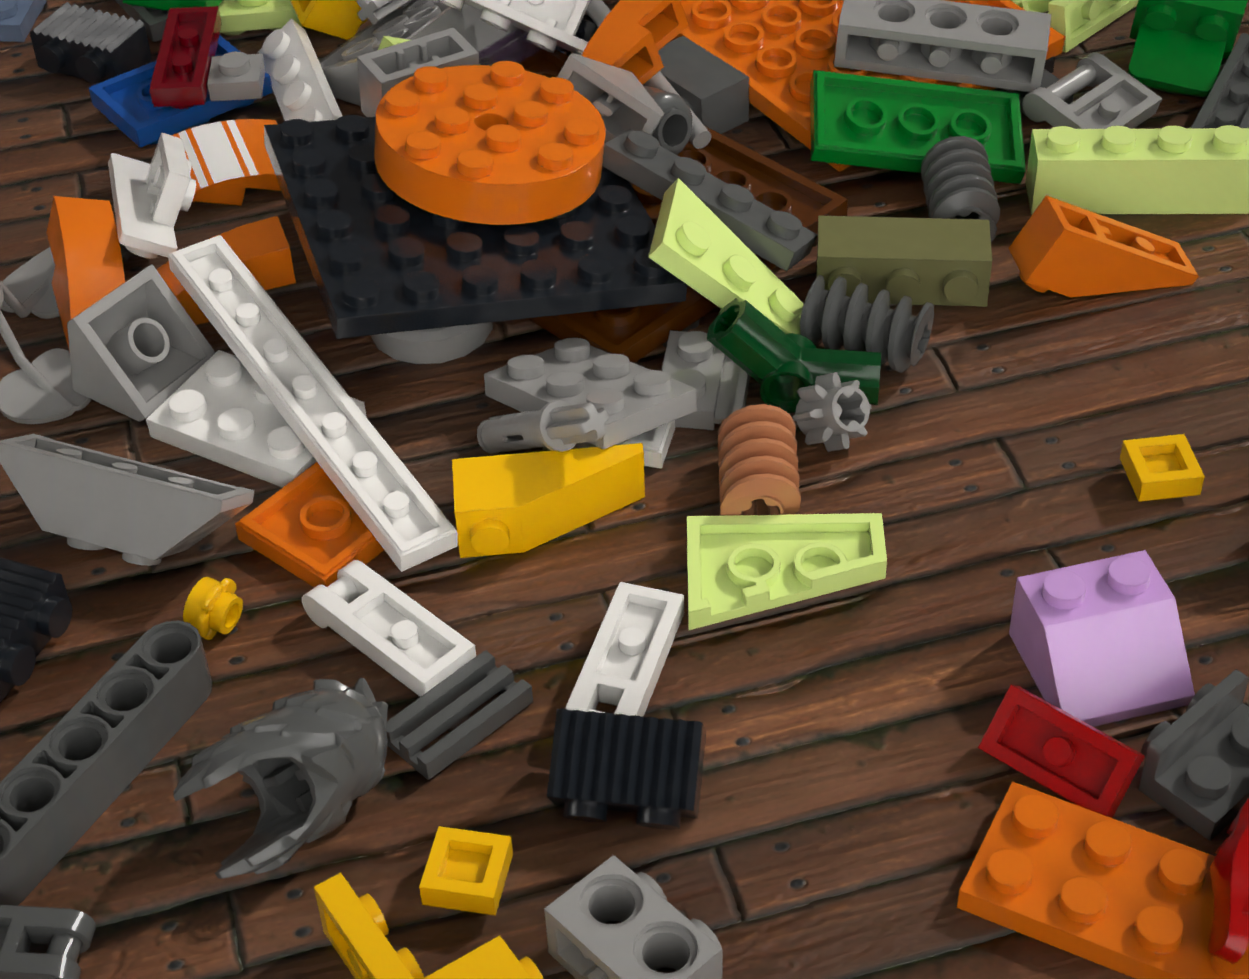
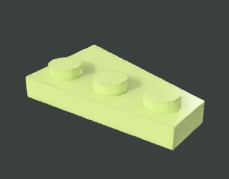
[648,178,804,335]
[687,513,887,630]

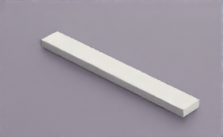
[168,235,458,572]

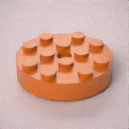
[374,61,606,225]

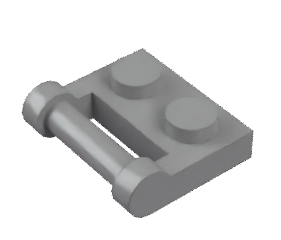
[1022,52,1162,129]

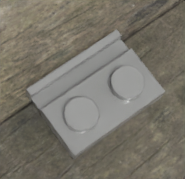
[661,330,750,430]

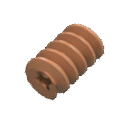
[718,404,801,516]

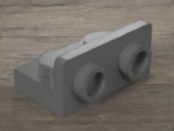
[1138,669,1249,841]

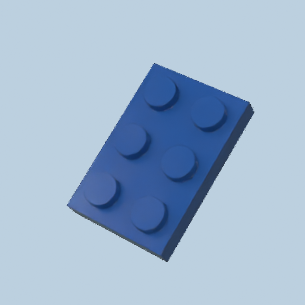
[88,35,273,148]

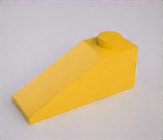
[452,443,645,558]

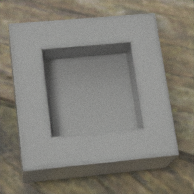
[207,52,265,101]

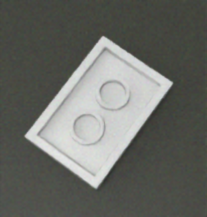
[146,350,367,488]

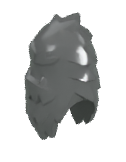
[173,678,388,879]

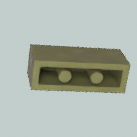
[816,216,992,307]

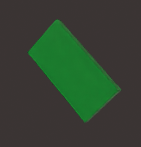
[810,70,1026,184]

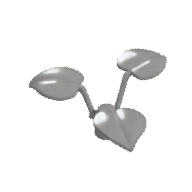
[0,247,92,424]

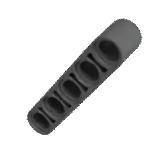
[0,621,212,906]

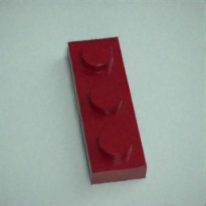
[149,6,222,109]

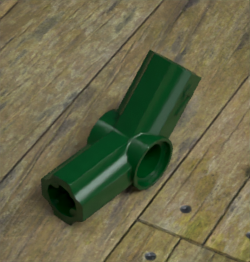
[707,298,881,413]

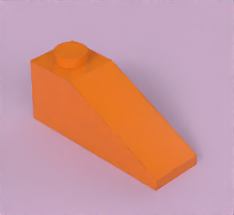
[1008,195,1199,298]

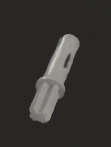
[477,400,609,454]

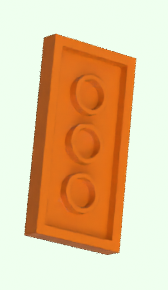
[957,781,1249,979]

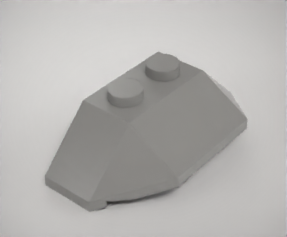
[0,434,254,566]

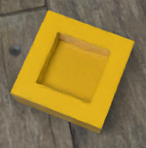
[1120,434,1205,502]
[419,826,513,916]

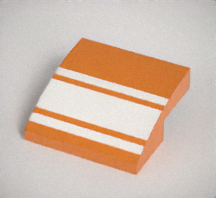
[172,119,281,206]

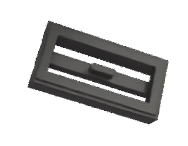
[386,650,533,780]

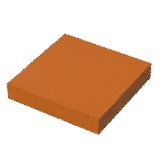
[235,462,384,588]

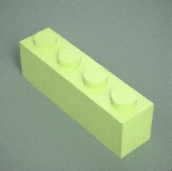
[1025,125,1249,215]

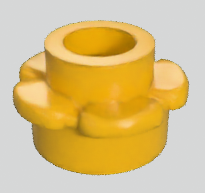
[183,577,243,640]

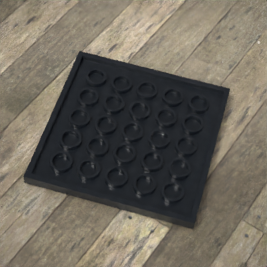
[264,115,688,339]

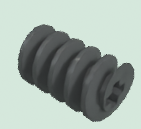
[921,136,1000,242]
[800,275,934,373]

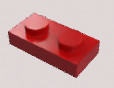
[978,685,1145,818]

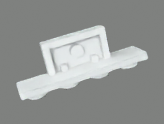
[437,0,590,56]
[108,132,196,259]

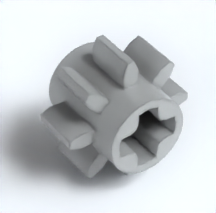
[793,372,872,452]

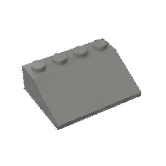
[319,0,525,106]

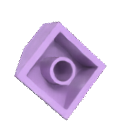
[1009,550,1195,727]

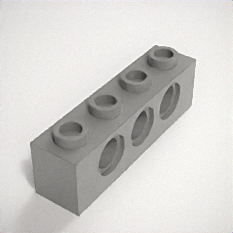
[834,0,1052,92]

